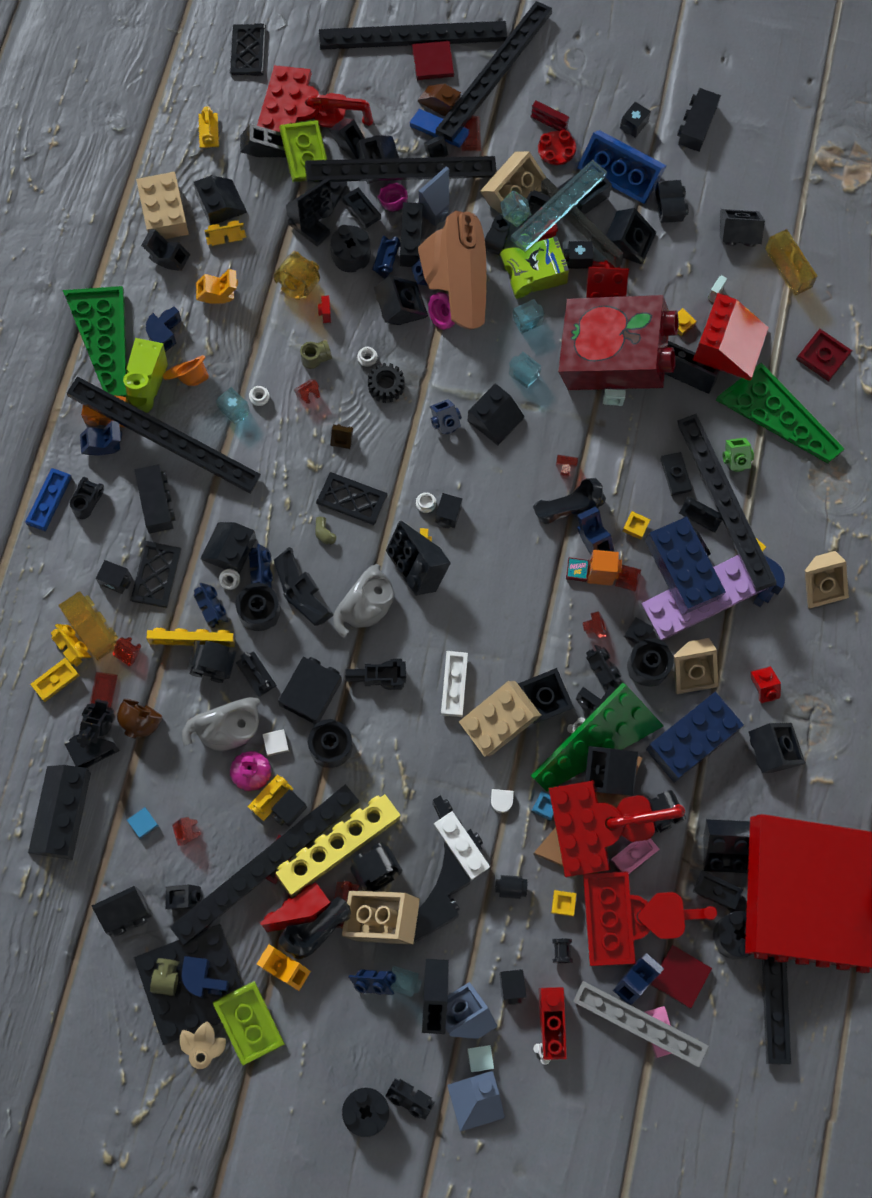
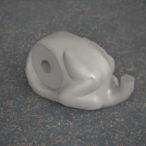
[333,564,394,638]
[182,697,260,751]

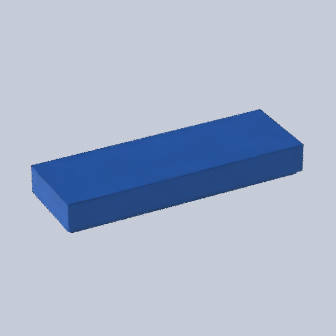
[409,109,469,148]
[25,468,72,532]

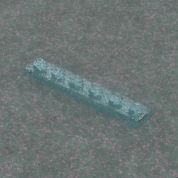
[511,160,607,252]

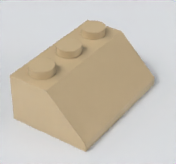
[480,151,549,221]

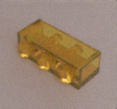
[765,229,818,296]
[58,591,119,661]

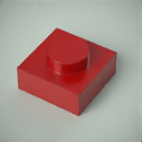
[318,295,331,323]

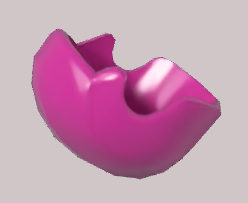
[377,183,408,212]

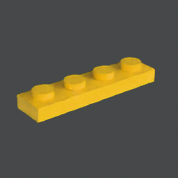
[146,628,235,647]

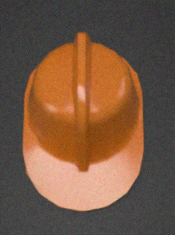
[162,355,209,386]

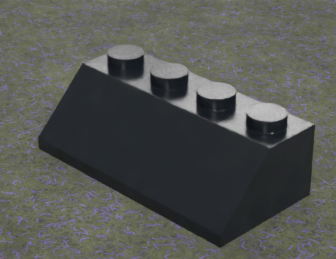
[28,765,91,860]

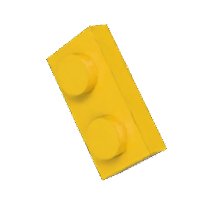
[30,658,80,702]

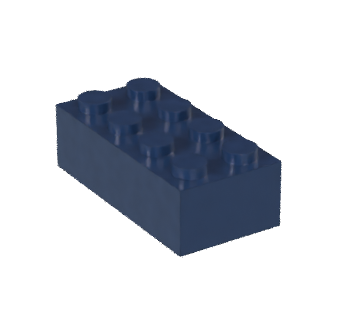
[645,517,726,615]
[646,691,744,783]

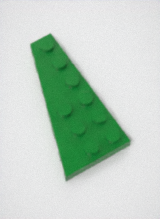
[63,286,128,399]
[716,363,845,464]
[530,683,664,792]

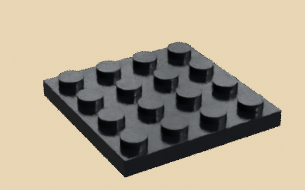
[134,924,243,1045]

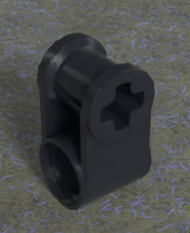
[485,215,511,256]
[70,477,104,519]

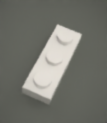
[441,651,468,717]
[434,811,490,881]

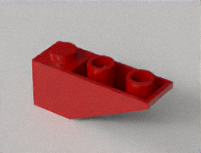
[260,882,331,932]
[539,987,567,1060]

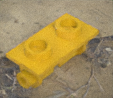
[198,106,219,148]
[204,220,246,246]
[51,624,91,667]
[247,774,294,821]

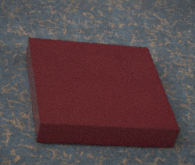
[412,41,454,80]
[796,328,853,382]
[650,945,712,1009]

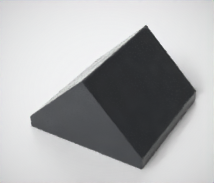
[518,668,574,724]

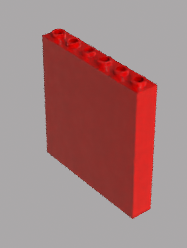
[745,814,872,973]

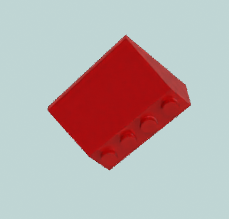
[693,293,769,381]

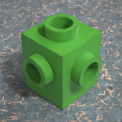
[722,438,754,472]

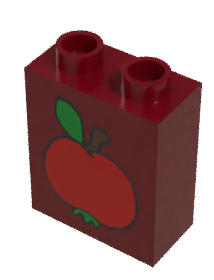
[558,295,679,390]

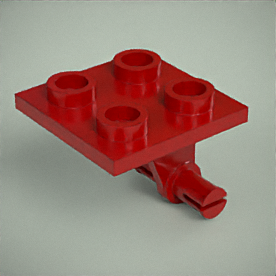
[586,260,629,298]

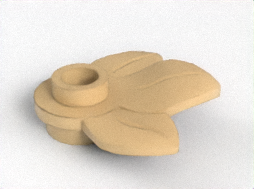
[180,1022,226,1069]

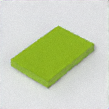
[280,120,327,182]
[213,981,285,1066]

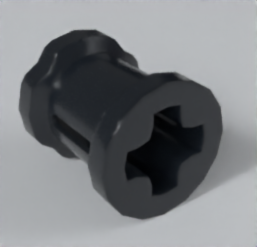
[552,938,573,964]

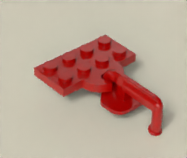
[257,65,373,132]
[549,780,685,877]
[583,872,717,966]

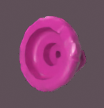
[428,292,455,330]
[230,751,271,791]

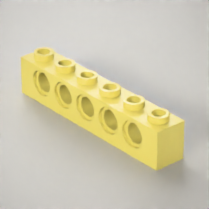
[276,794,401,898]

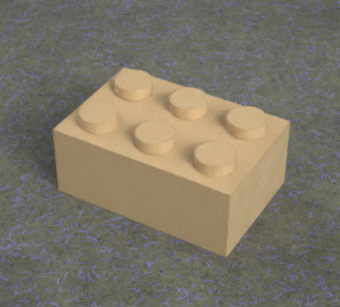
[136,172,189,239]
[459,681,541,757]
[342,891,420,945]

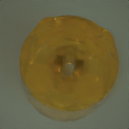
[273,251,320,300]

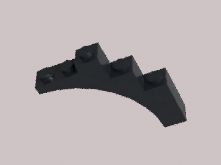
[413,796,483,944]

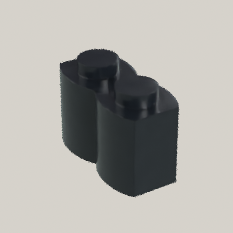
[655,180,689,223]

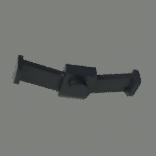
[274,547,333,626]

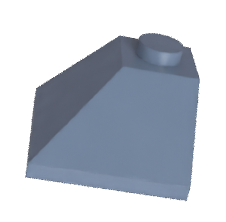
[419,166,449,226]
[446,982,498,1039]
[447,1071,505,1132]

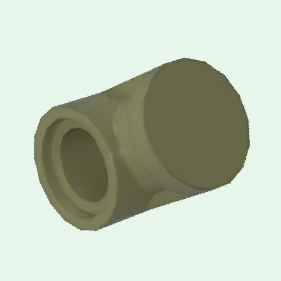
[300,340,332,369]
[150,958,180,996]

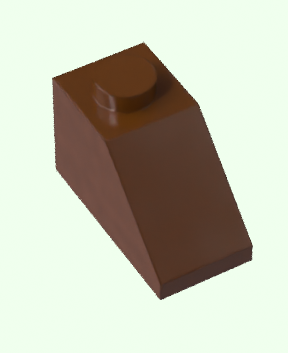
[418,83,461,117]

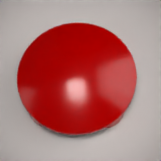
[538,130,576,165]

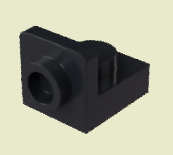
[165,884,202,910]

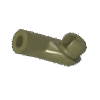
[315,517,336,545]

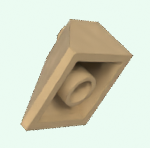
[805,551,849,609]
[674,638,719,694]

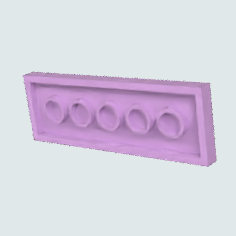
[641,555,765,641]

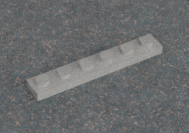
[573,981,709,1067]

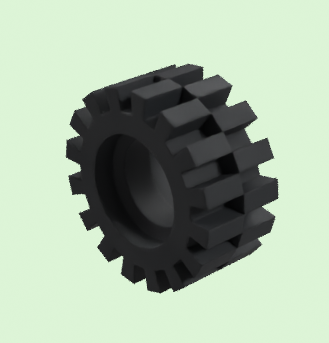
[368,363,404,403]

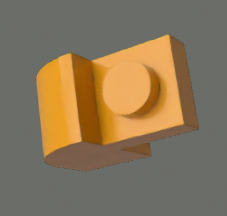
[196,269,238,304]
[257,944,311,991]

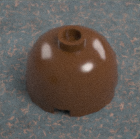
[117,699,162,739]

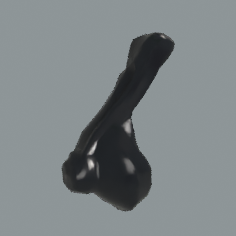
[533,478,606,524]
[279,897,351,959]

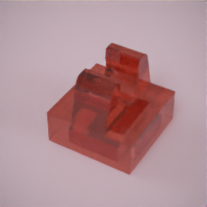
[293,379,320,404]
[556,455,578,476]
[615,565,641,591]
[583,611,607,638]
[113,637,141,667]
[172,817,201,846]

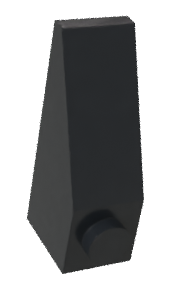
[240,124,287,158]

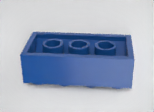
[577,130,667,204]

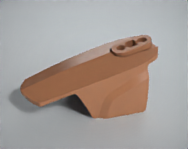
[418,211,487,330]

